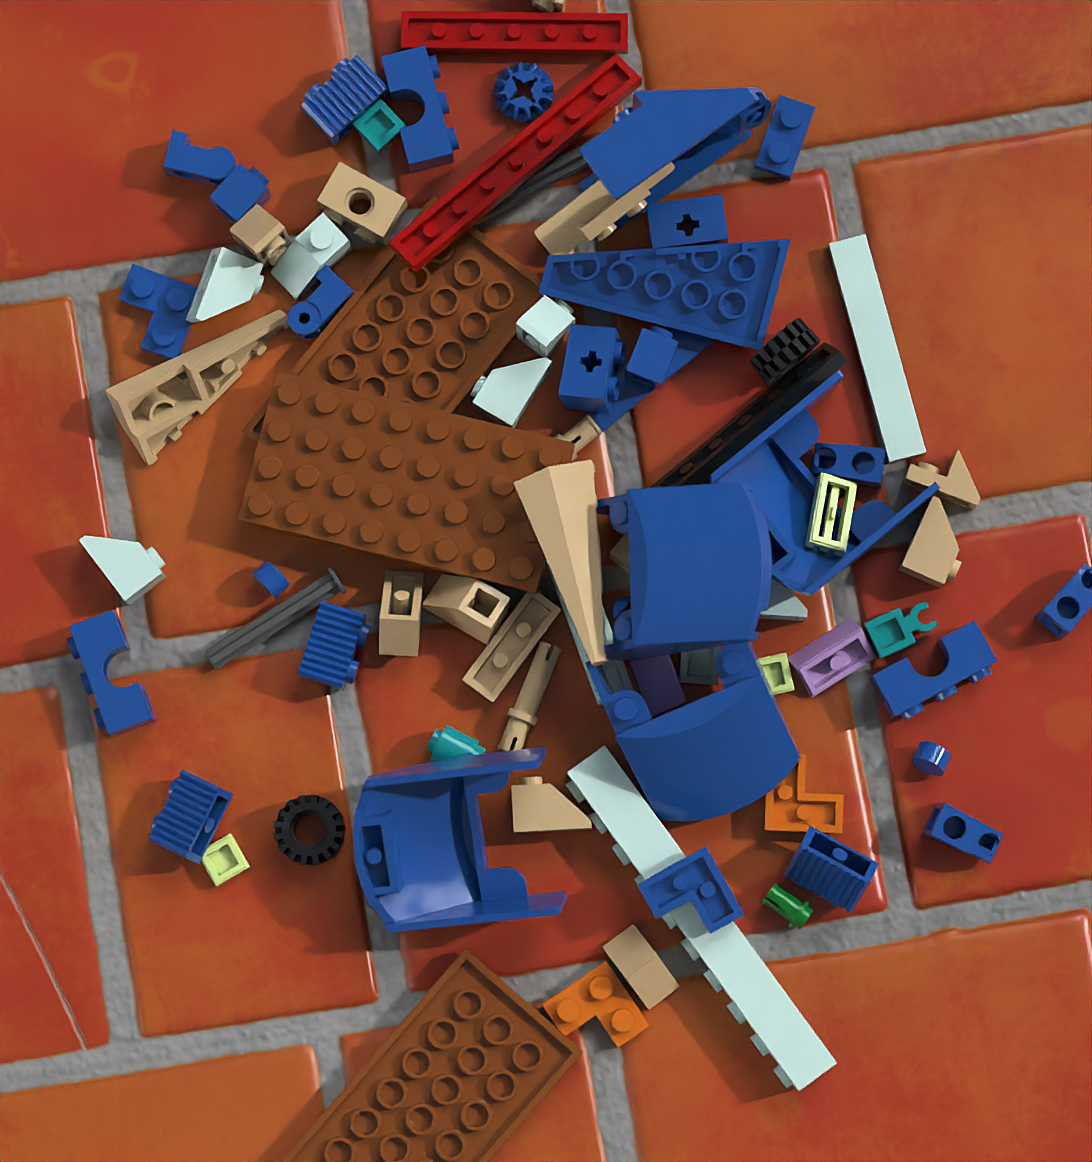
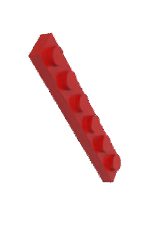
[401,11,628,54]

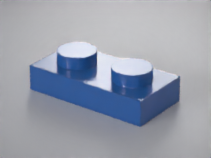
[754,95,815,180]

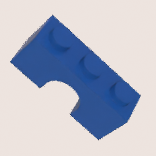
[381,45,459,173]
[67,610,157,737]
[869,620,997,721]

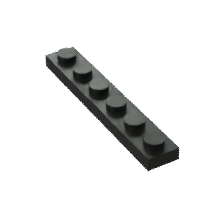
[650,342,848,488]

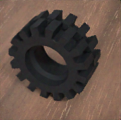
[748,317,820,386]
[274,794,346,865]

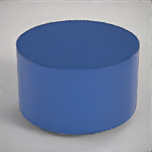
[252,561,290,599]
[911,741,951,776]

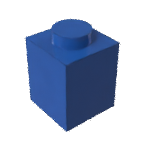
[209,163,271,224]
[625,326,679,390]

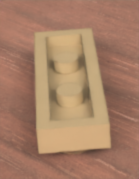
[462,592,562,703]

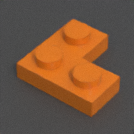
[764,754,844,834]
[542,961,650,1047]

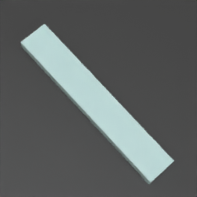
[828,234,926,464]

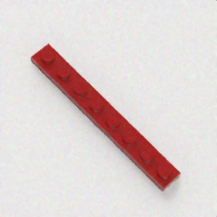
[389,54,642,273]

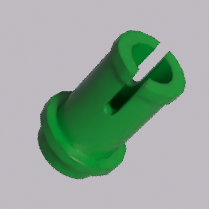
[761,883,813,929]

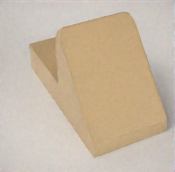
[902,449,981,510]

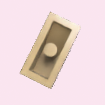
[898,496,962,589]
[379,570,424,657]
[511,777,592,834]

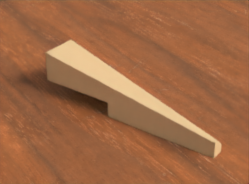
[105,309,289,466]
[513,460,607,667]

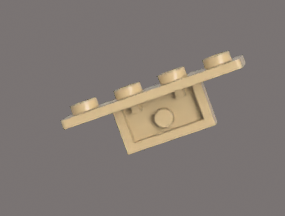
[534,162,675,255]

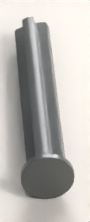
[473,139,592,229]
[205,566,347,669]

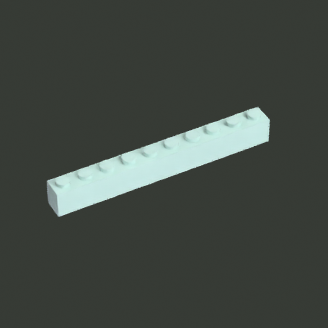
[565,745,837,1091]

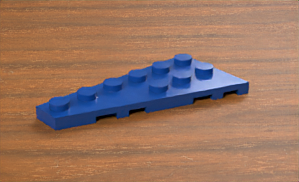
[539,239,791,350]

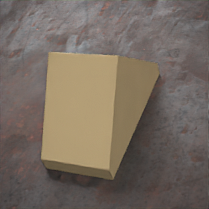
[602,924,680,1010]

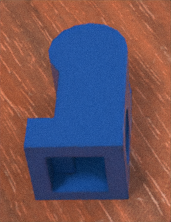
[163,130,238,186]
[288,265,354,340]
[811,443,886,489]
[1034,563,1092,640]
[922,803,1004,864]

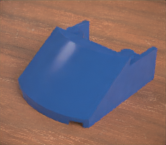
[580,87,771,232]
[709,370,940,597]
[586,482,772,661]
[586,642,801,821]
[353,747,567,933]

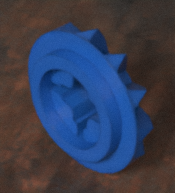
[494,61,554,122]

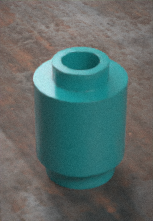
[426,725,486,761]

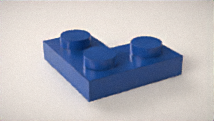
[119,264,197,360]
[637,846,745,934]

